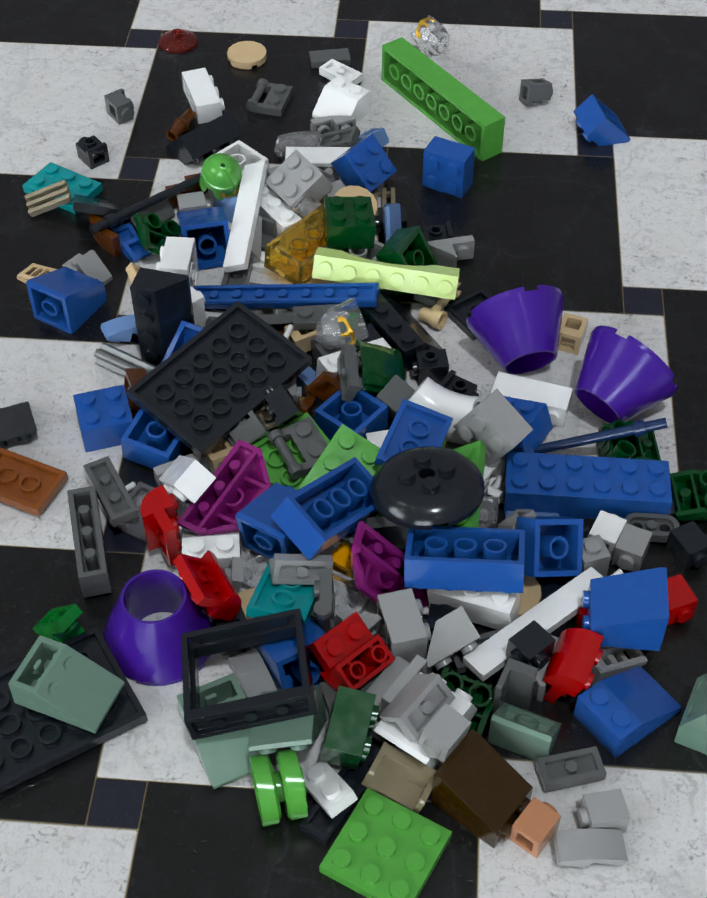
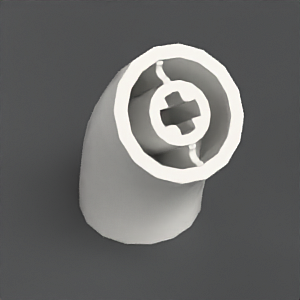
[408,377,483,445]

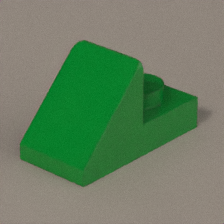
[32,604,85,643]

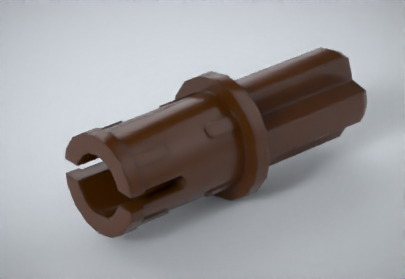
[166,109,196,142]

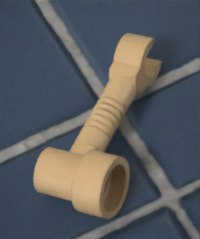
[418,282,462,330]

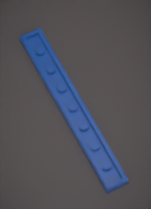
[193,283,380,309]

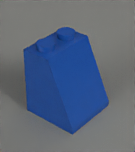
[177,206,230,270]
[26,267,107,334]
[235,482,302,559]
[582,567,669,651]
[253,616,325,690]

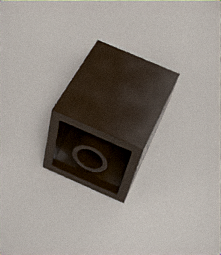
[432,729,533,848]

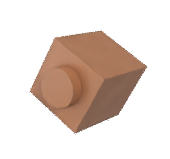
[510,797,561,859]

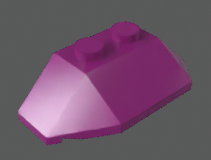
[177,440,271,536]
[351,521,429,607]

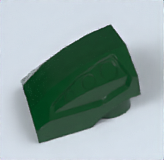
[133,212,180,256]
[354,339,404,396]
[596,420,661,460]
[670,469,707,521]
[440,666,496,737]

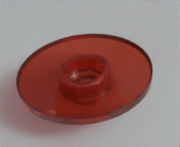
[158,29,198,53]

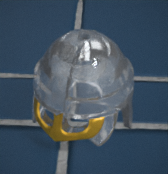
[411,15,449,57]
[316,297,369,350]

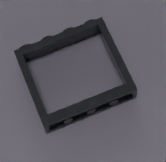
[181,608,317,740]

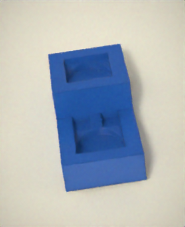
[111,222,152,263]

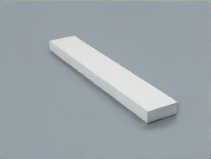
[223,161,268,273]
[463,567,603,681]

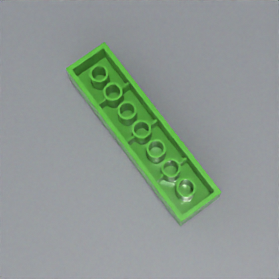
[382,37,505,161]

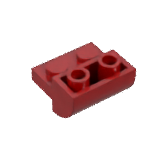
[140,485,182,567]
[173,550,241,621]
[308,611,396,691]
[542,628,604,704]

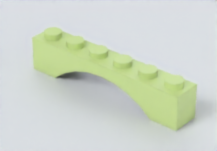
[312,247,460,300]

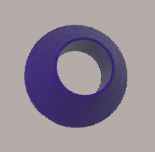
[466,285,564,374]
[575,326,678,424]
[102,569,215,686]

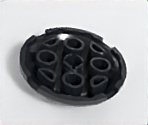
[370,446,485,530]

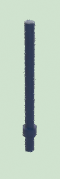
[534,418,668,454]

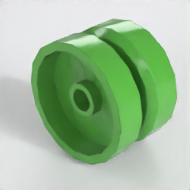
[249,747,308,827]

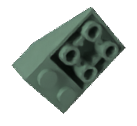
[8,635,125,734]
[177,673,268,790]
[674,673,707,755]
[248,684,327,754]

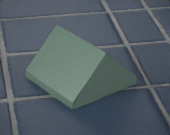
[488,702,562,761]

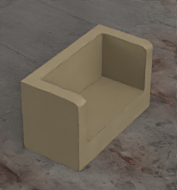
[361,741,436,814]

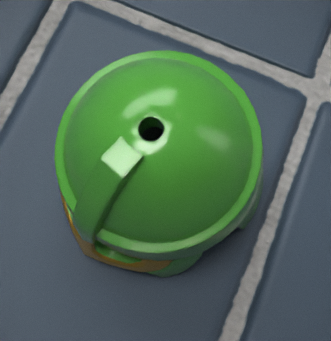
[199,153,242,200]

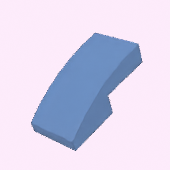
[101,314,138,343]

